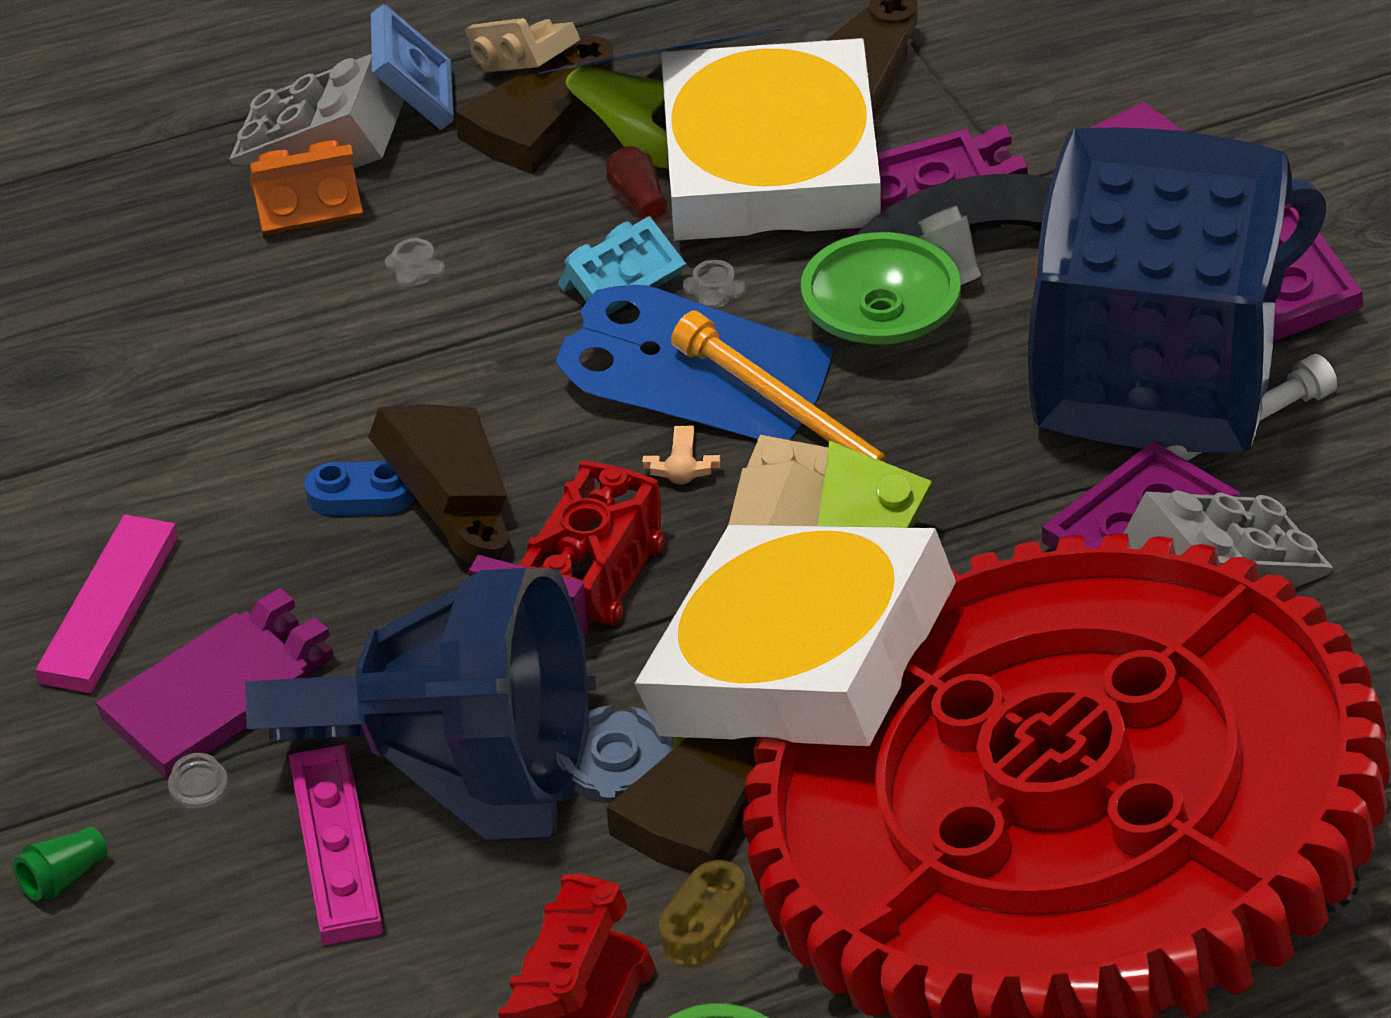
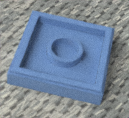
[371,4,453,130]

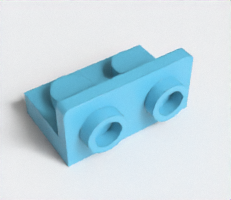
[558,216,686,316]

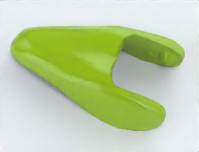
[565,67,669,169]

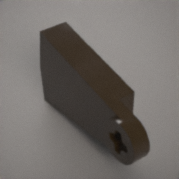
[825,0,918,122]
[455,36,614,174]
[368,404,509,564]
[606,737,758,881]

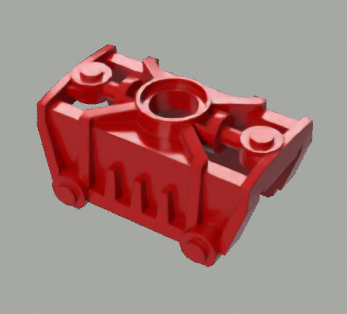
[516,461,665,627]
[498,874,656,1018]

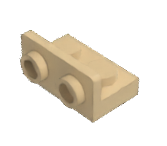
[465,18,581,73]

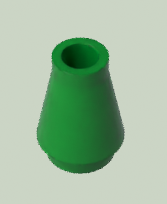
[13,826,108,901]

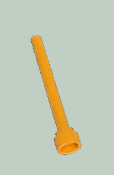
[671,310,885,462]

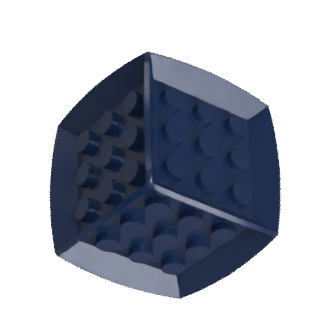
[1028,127,1326,452]

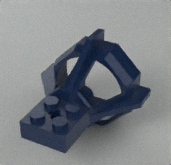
[245,568,596,839]

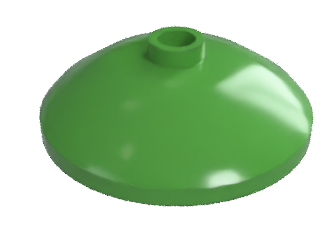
[801,232,961,346]

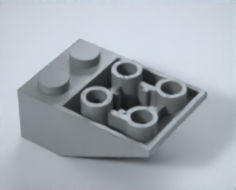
[229,54,404,168]
[1123,491,1333,588]

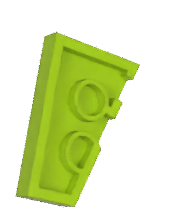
[817,440,932,528]

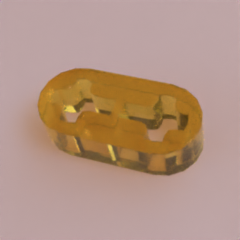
[659,860,746,965]

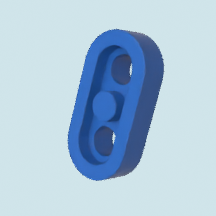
[304,461,415,516]

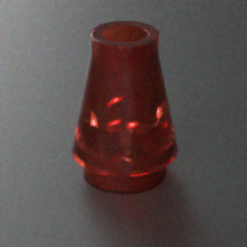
[606,146,667,219]

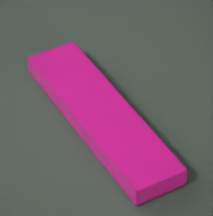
[35,514,178,694]
[289,744,383,946]

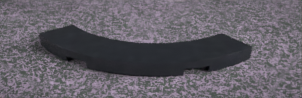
[856,174,1052,238]

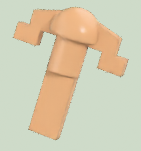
[643,426,720,485]

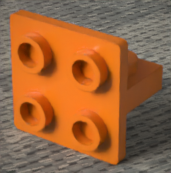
[250,140,363,236]

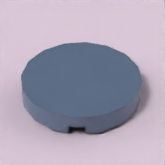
[556,706,673,803]

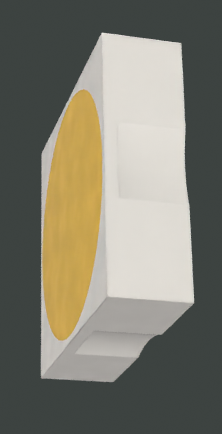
[661,38,881,241]
[634,525,956,746]

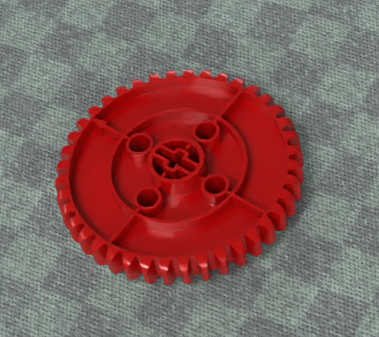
[743,533,1390,1018]

